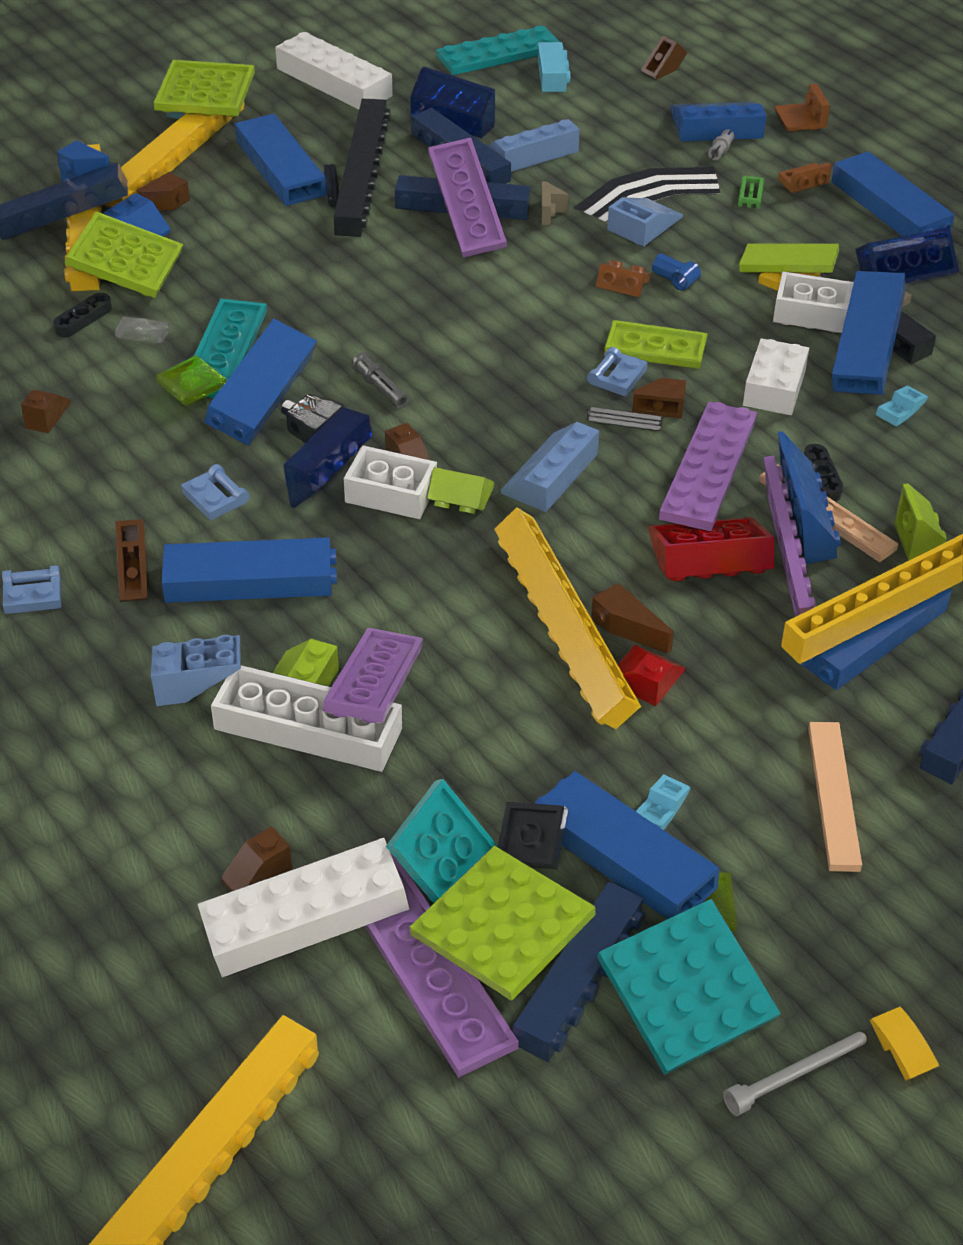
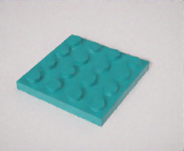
[597,899,781,1075]

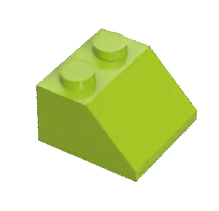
[427,467,495,514]
[894,484,946,560]
[273,639,339,687]

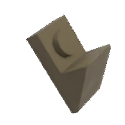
[541,181,569,226]

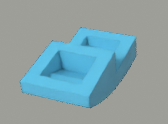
[876,385,928,426]
[636,774,690,830]

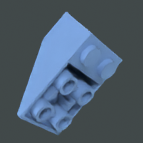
[607,197,683,247]
[151,635,241,706]

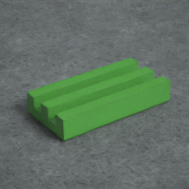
[738,176,764,209]

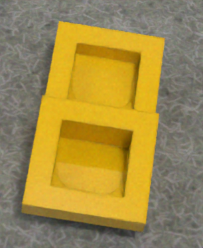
[870,1007,939,1081]

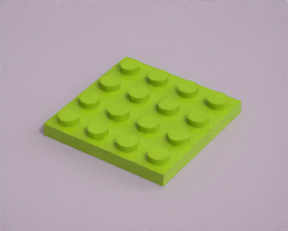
[154,60,255,117]
[65,211,183,298]
[409,846,596,1001]

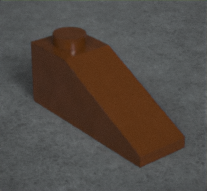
[115,519,148,602]
[591,583,674,653]

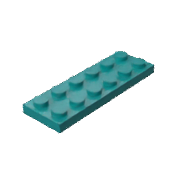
[436,25,559,75]
[180,298,267,398]

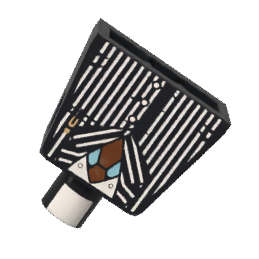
[281,394,345,450]

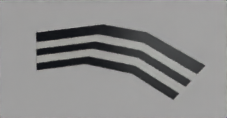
[573,167,721,223]

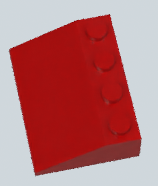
[648,517,774,581]

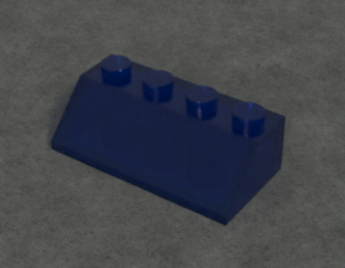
[410,66,495,138]
[855,227,959,284]
[283,407,372,508]

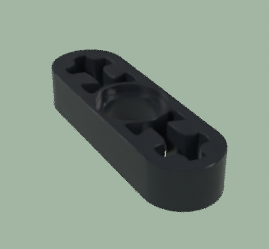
[53,293,112,337]
[804,444,843,502]

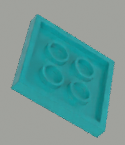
[386,779,498,904]

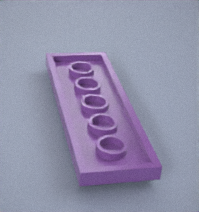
[428,138,507,258]
[323,628,423,723]

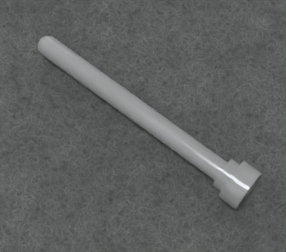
[723,1032,867,1116]

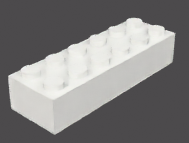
[276,32,392,109]
[211,666,402,772]
[198,838,409,977]

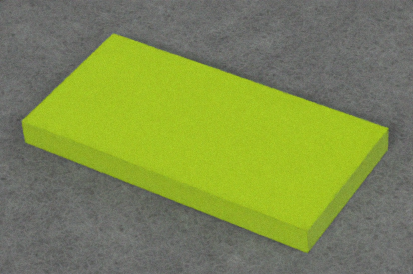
[739,244,839,273]
[604,320,708,369]

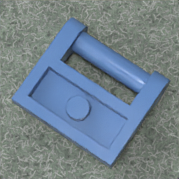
[587,347,648,396]
[181,464,250,521]
[2,565,61,614]

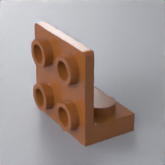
[775,84,830,132]

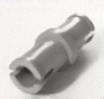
[708,129,735,160]

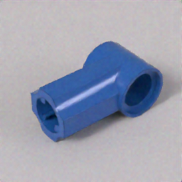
[652,253,701,291]

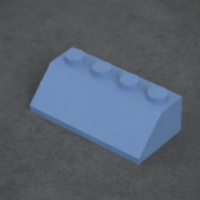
[488,119,580,172]
[501,422,599,512]

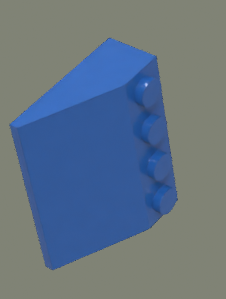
[670,102,766,142]
[778,431,841,564]

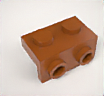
[778,163,832,193]
[596,260,651,297]

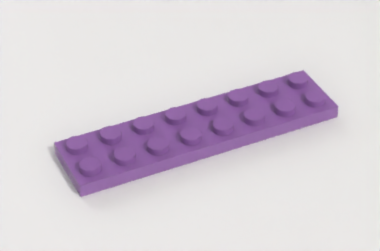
[659,402,757,531]
[764,456,816,617]
[364,852,519,1078]

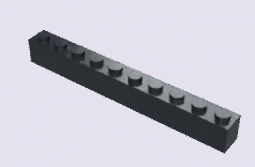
[334,98,391,237]

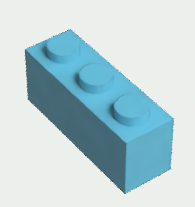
[538,42,571,92]

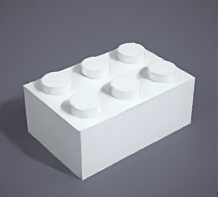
[773,272,854,333]
[743,338,809,415]
[344,445,437,519]

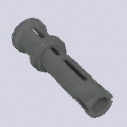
[351,352,409,409]

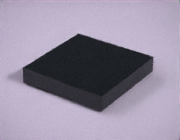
[497,802,568,870]

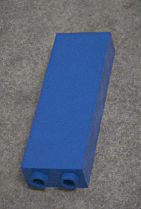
[235,114,326,206]
[831,151,955,246]
[832,271,905,395]
[204,318,317,446]
[162,538,337,603]
[793,588,952,691]
[535,771,719,919]

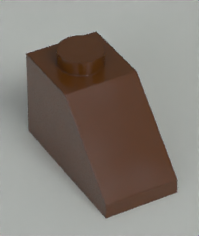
[641,35,688,80]
[136,172,190,210]
[632,378,687,419]
[21,389,71,433]
[385,422,429,460]
[221,826,292,892]

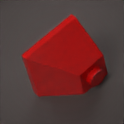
[618,644,685,706]

